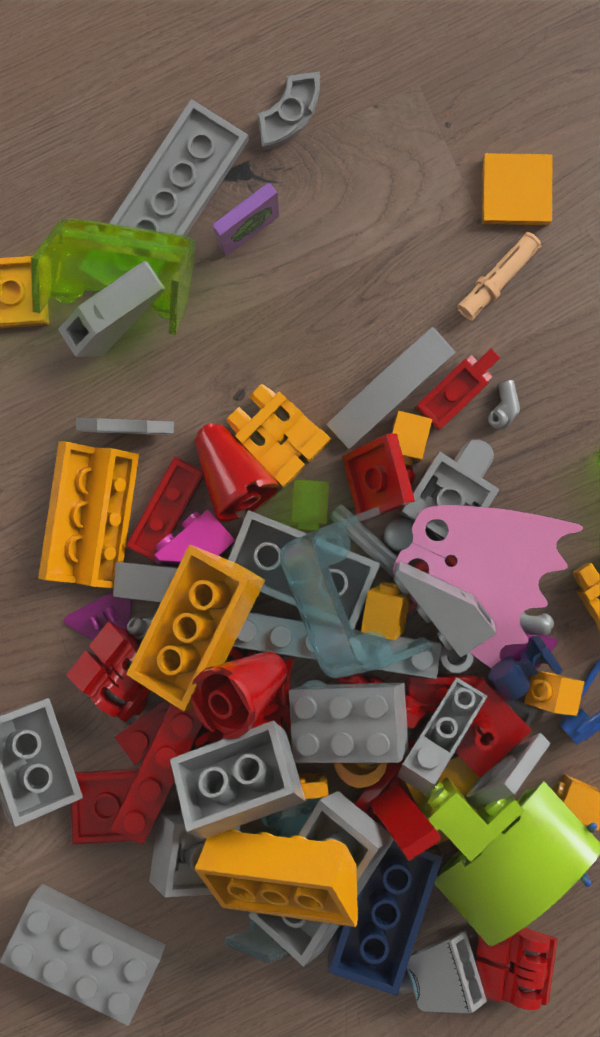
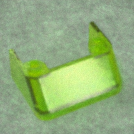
[31,218,196,335]

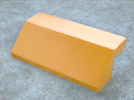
[38,441,139,589]

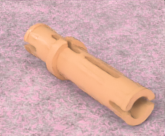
[457,232,542,321]

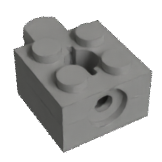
[398,440,500,540]
[149,810,240,897]

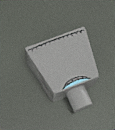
[399,931,487,1014]

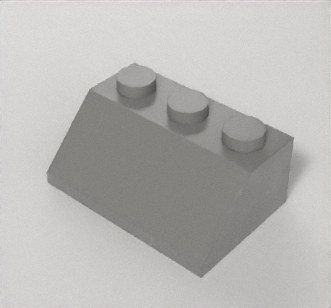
[0,698,83,827]

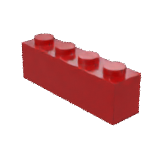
[110,704,203,844]

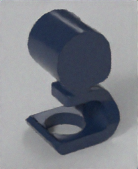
[488,636,563,701]

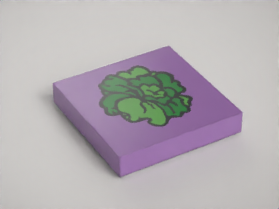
[213,183,279,257]

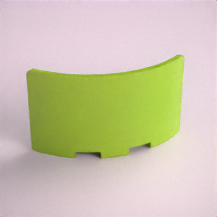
[434,781,600,946]

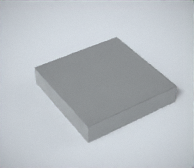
[465,733,551,808]

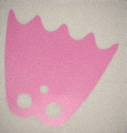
[393,505,583,669]

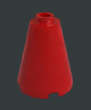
[194,423,279,522]
[191,651,287,740]

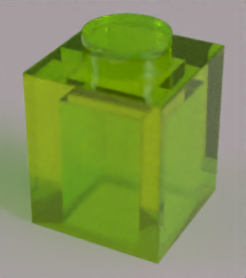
[291,479,329,531]

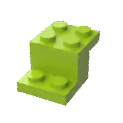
[417,777,525,862]

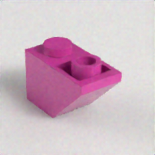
[154,509,236,566]

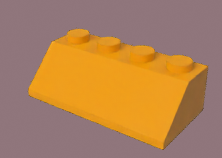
[126,545,265,711]
[195,829,358,927]

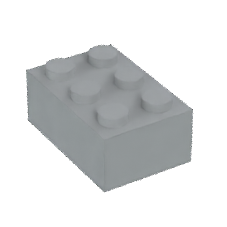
[289,683,409,763]
[170,720,306,839]

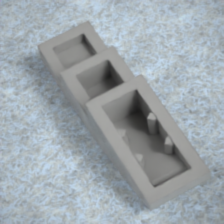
[326,327,456,449]

